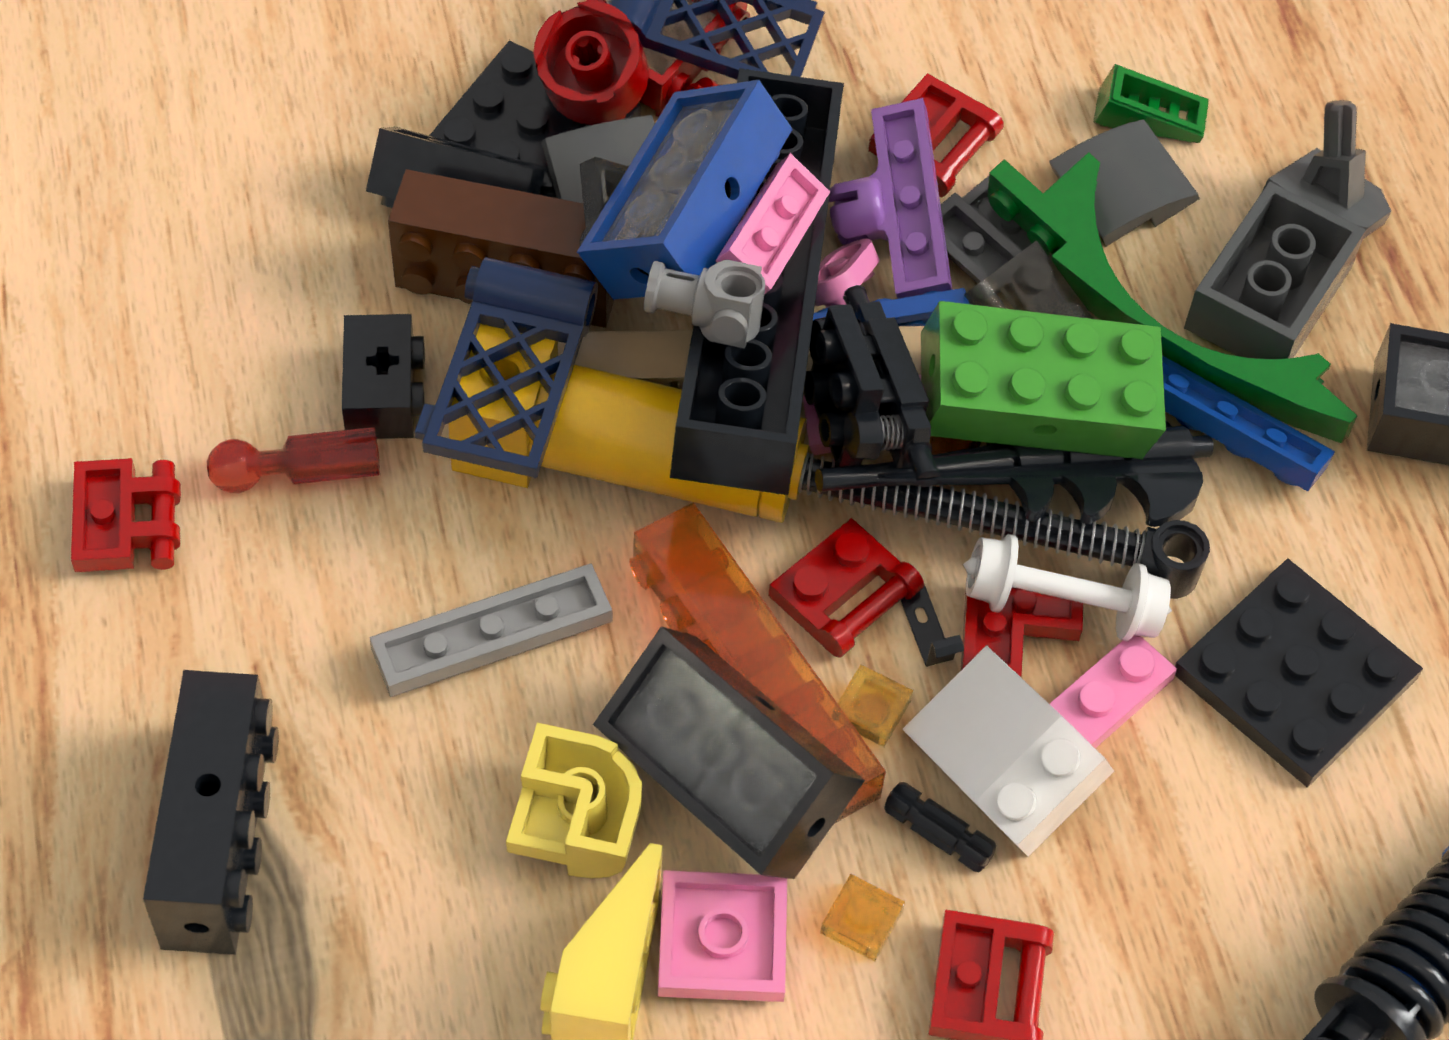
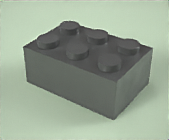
[1184,181,1367,359]

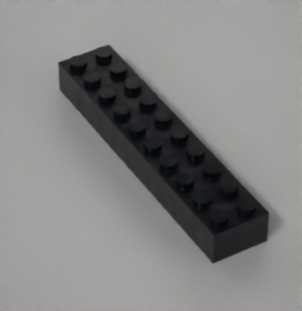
[670,68,844,495]

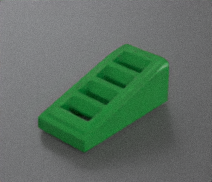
[1094,64,1209,143]

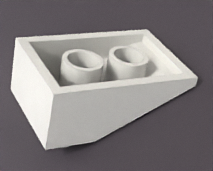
[903,645,1114,856]

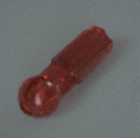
[207,427,381,493]

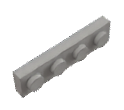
[369,563,613,697]

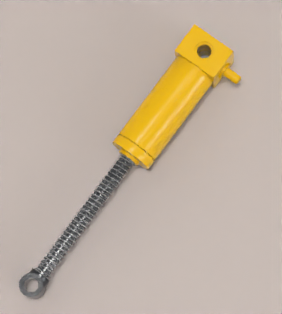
[448,324,1210,599]

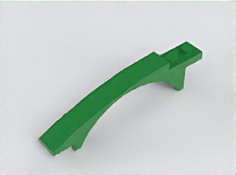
[987,152,1358,443]

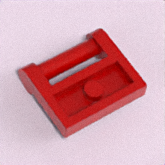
[868,73,1004,197]
[768,518,924,658]
[928,909,1054,1040]

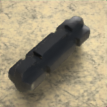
[884,782,996,872]

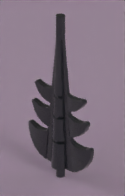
[815,419,1214,527]

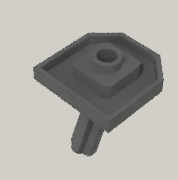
[1262,100,1392,239]

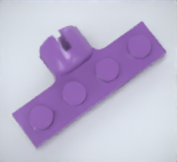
[828,98,953,299]

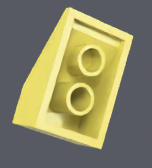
[540,843,663,1040]

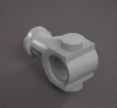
[644,260,765,348]

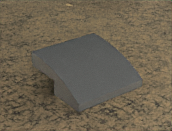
[541,115,655,207]
[1049,119,1200,247]
[940,176,1052,296]

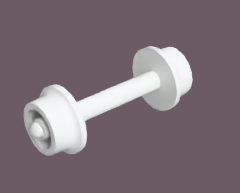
[963,534,1172,641]

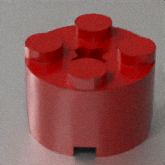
[533,0,649,125]

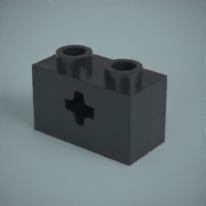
[342,314,425,440]

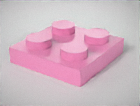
[658,870,787,1002]

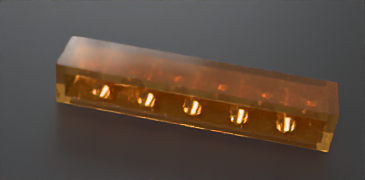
[629,502,886,824]

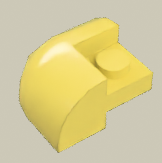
[506,723,642,878]

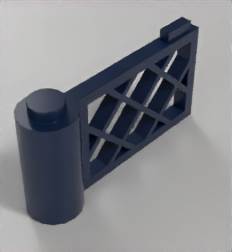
[606,0,825,80]
[414,257,598,478]

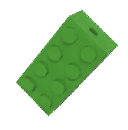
[921,301,1166,459]

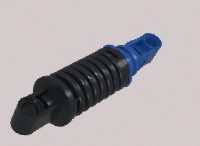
[1303,846,1449,1040]

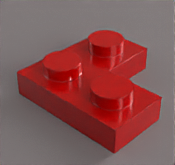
[961,587,1084,677]

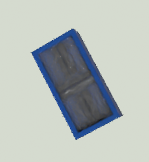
[577,80,792,300]

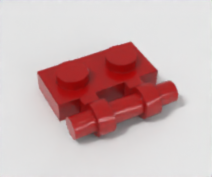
[71,458,181,572]

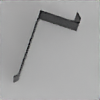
[901,584,964,667]

